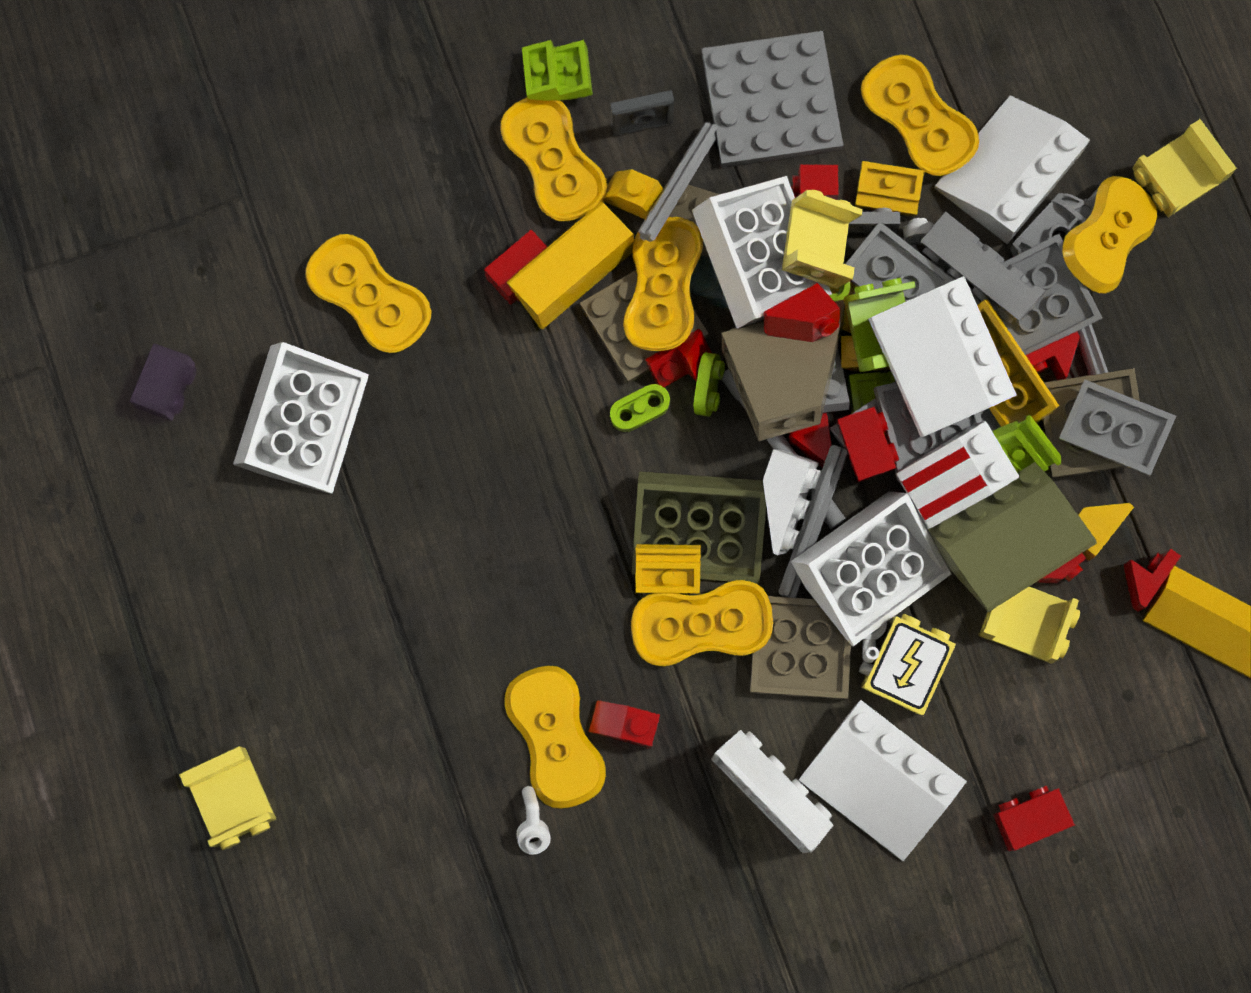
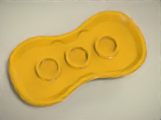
[861,55,979,176]
[500,97,607,221]
[1062,176,1157,294]
[623,217,703,351]
[305,234,431,353]
[631,580,773,666]
[504,666,606,809]

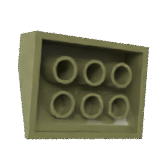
[928,462,1097,612]
[632,472,766,584]

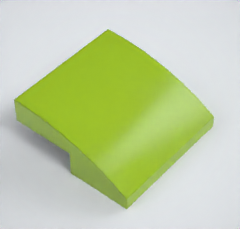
[522,40,593,101]

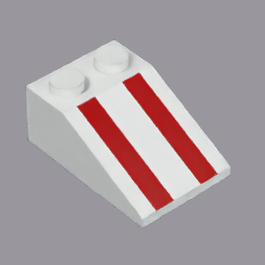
[895,421,1019,529]

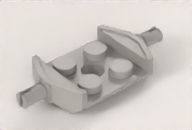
[1010,188,1098,257]

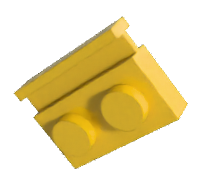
[855,161,924,217]
[636,544,701,594]

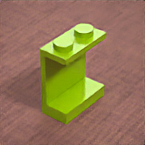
[844,278,916,372]

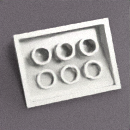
[934,96,1090,244]
[692,176,832,328]
[868,276,1017,438]
[233,342,369,494]
[791,491,951,646]
[799,700,967,861]
[711,730,833,854]

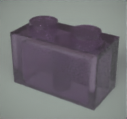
[130,344,196,421]

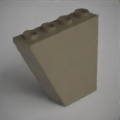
[722,300,845,441]

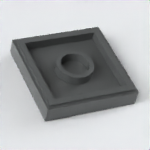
[610,90,674,136]

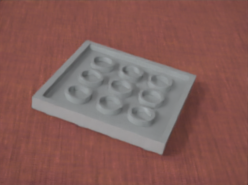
[702,31,843,168]

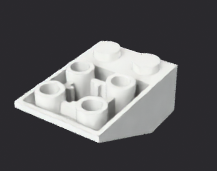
[763,449,821,555]

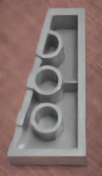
[921,211,1045,324]

